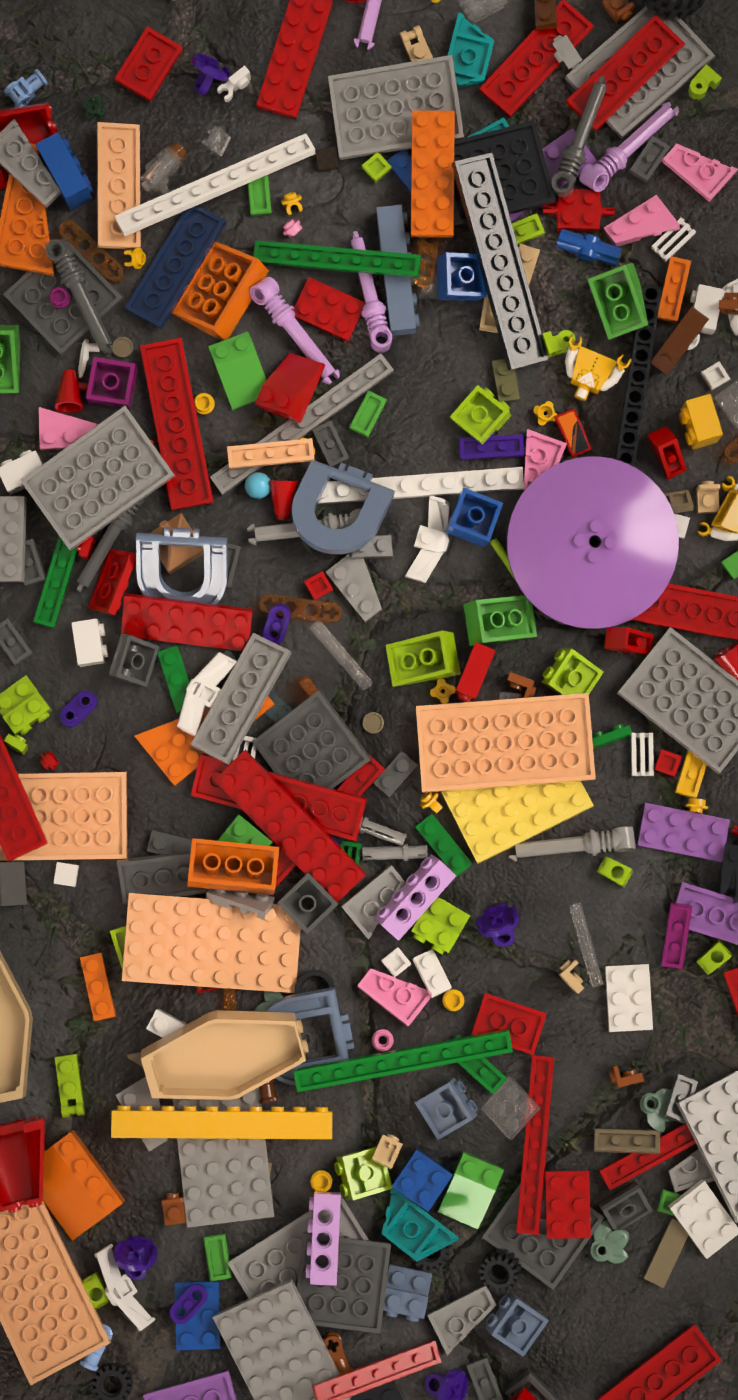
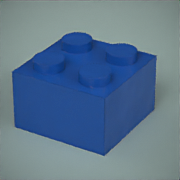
[437,252,487,301]
[445,487,503,547]
[392,1148,453,1212]

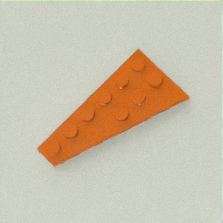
[0,143,55,276]
[135,696,275,786]

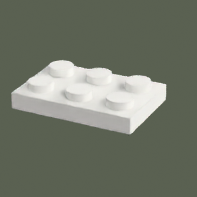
[605,964,653,1032]
[668,1179,738,1259]

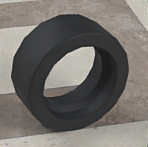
[294,970,336,994]

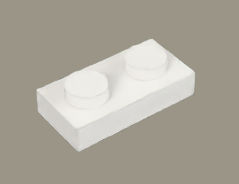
[412,949,452,998]

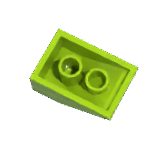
[386,630,461,687]

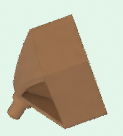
[151,513,204,575]

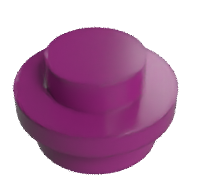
[49,287,71,308]

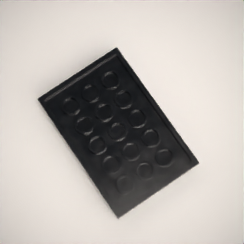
[454,121,556,228]

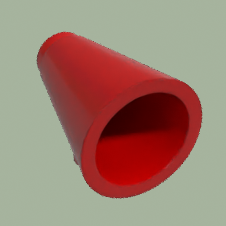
[55,369,89,414]
[269,480,298,520]
[713,643,738,680]

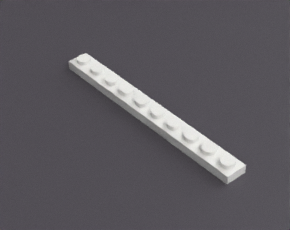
[115,133,316,237]
[317,467,524,505]

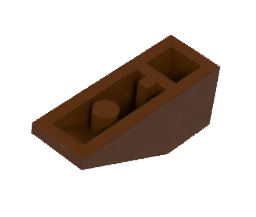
[651,307,709,375]

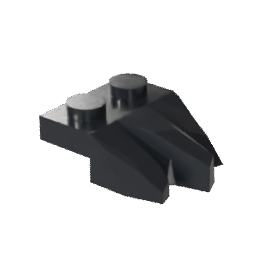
[718,843,738,903]

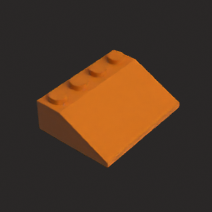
[172,242,269,341]
[43,1130,125,1241]

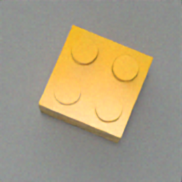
[679,394,723,450]

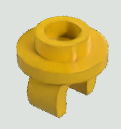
[281,192,302,215]
[124,248,146,269]
[420,792,443,813]

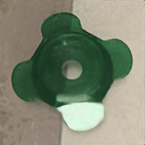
[82,96,105,119]

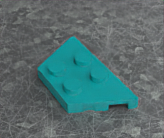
[448,13,494,89]
[382,1187,459,1262]

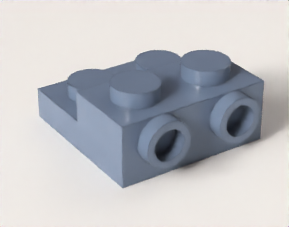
[415,1078,477,1140]
[383,1264,433,1322]
[485,1292,549,1357]

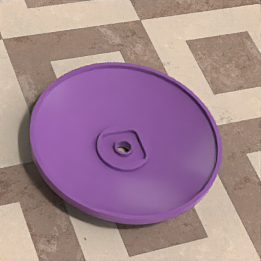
[507,457,679,629]

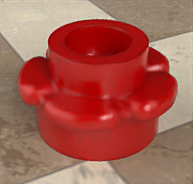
[40,750,60,770]

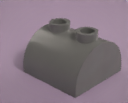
[109,634,159,687]

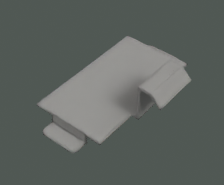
[552,35,582,70]

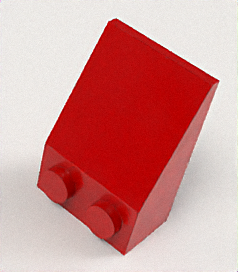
[255,353,325,423]

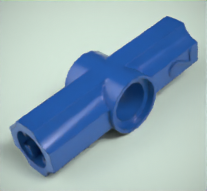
[556,229,622,267]

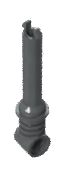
[551,76,607,198]
[45,239,113,354]
[77,497,146,593]

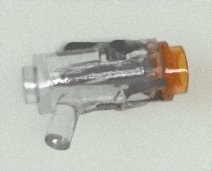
[140,142,187,195]

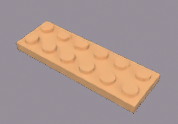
[97,122,141,250]

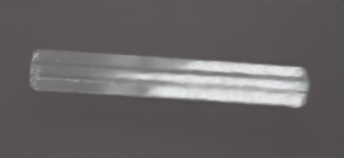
[310,620,373,691]
[570,903,603,987]

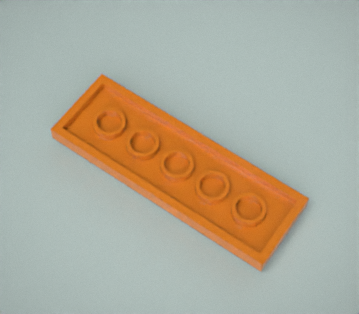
[411,111,455,238]

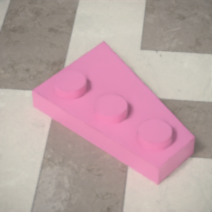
[662,144,738,202]
[604,195,680,247]
[39,407,99,450]
[524,429,567,491]
[357,969,431,1027]

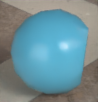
[245,472,271,499]

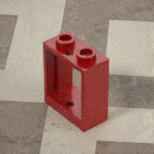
[454,642,496,702]

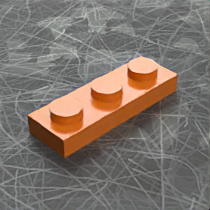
[657,256,691,323]
[80,953,116,1021]

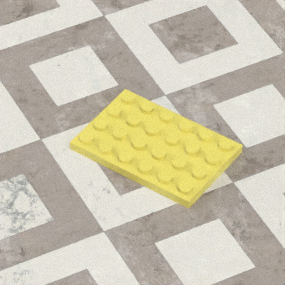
[441,781,594,864]

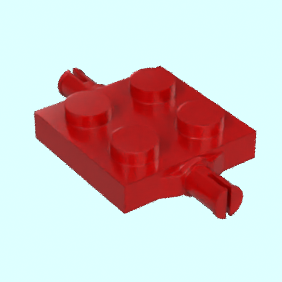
[543,188,615,232]

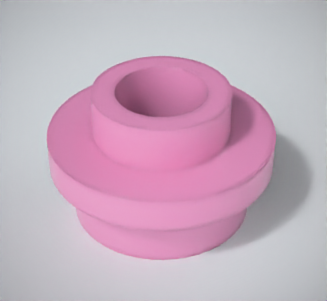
[283,219,302,238]
[372,1029,394,1051]

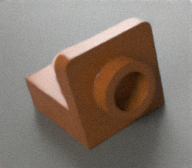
[602,0,635,24]
[719,292,738,315]
[506,672,536,698]
[609,1064,644,1088]
[161,1193,187,1226]

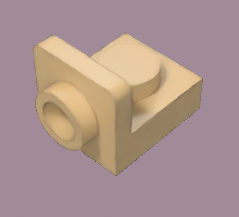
[696,481,720,514]
[558,960,584,994]
[371,1134,403,1169]

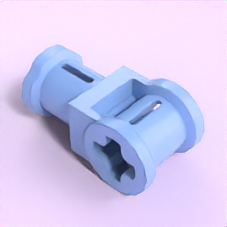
[4,69,48,107]
[79,1324,113,1371]

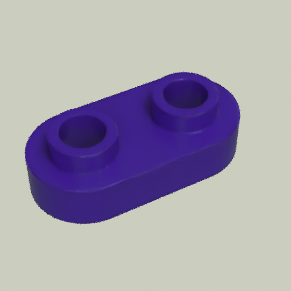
[263,603,291,645]
[60,690,98,727]
[170,1284,208,1324]

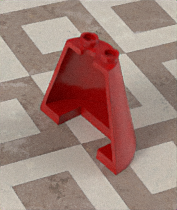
[0,102,57,190]
[0,1116,46,1213]

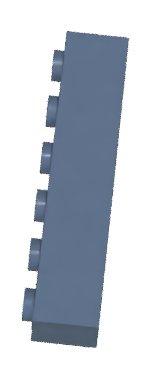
[376,205,420,336]

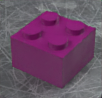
[86,357,138,411]

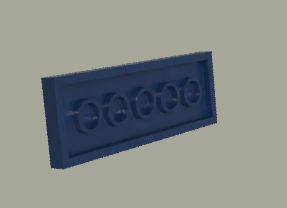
[125,205,227,330]

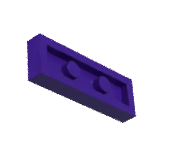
[459,434,524,461]

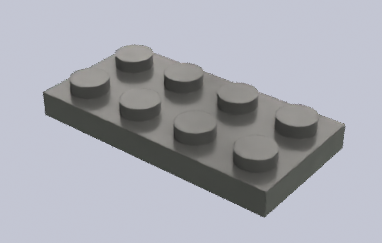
[117,851,209,904]

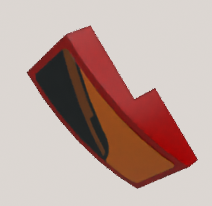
[554,408,591,457]

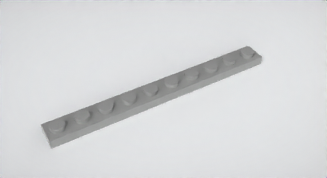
[210,353,394,495]

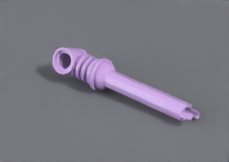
[354,0,382,50]
[580,102,679,192]
[351,231,392,353]
[250,277,340,385]

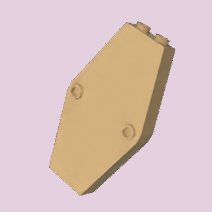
[0,951,33,1103]
[141,1010,309,1100]

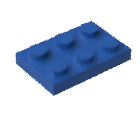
[175,1280,221,1350]

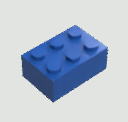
[36,132,93,211]

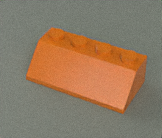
[187,838,279,895]

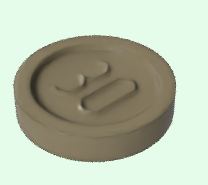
[112,337,134,358]
[363,712,384,734]

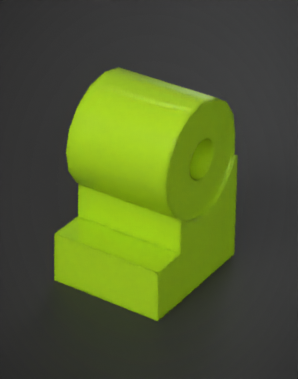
[688,64,722,100]
[542,330,576,358]
[597,856,633,888]
[696,940,732,975]
[81,1272,110,1309]

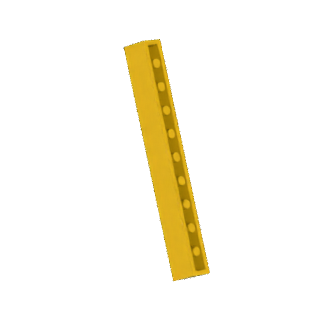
[111,1105,333,1139]

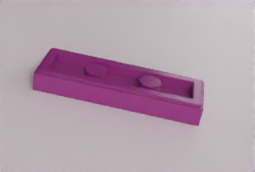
[661,902,692,969]

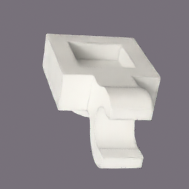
[217,66,251,102]

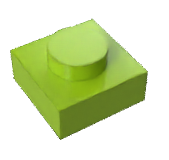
[362,152,392,183]
[4,734,28,756]

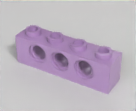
[374,854,456,941]
[306,1191,341,1286]

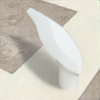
[78,339,99,378]

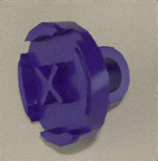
[190,53,231,95]
[476,904,520,947]
[113,1236,158,1280]
[425,1368,468,1400]

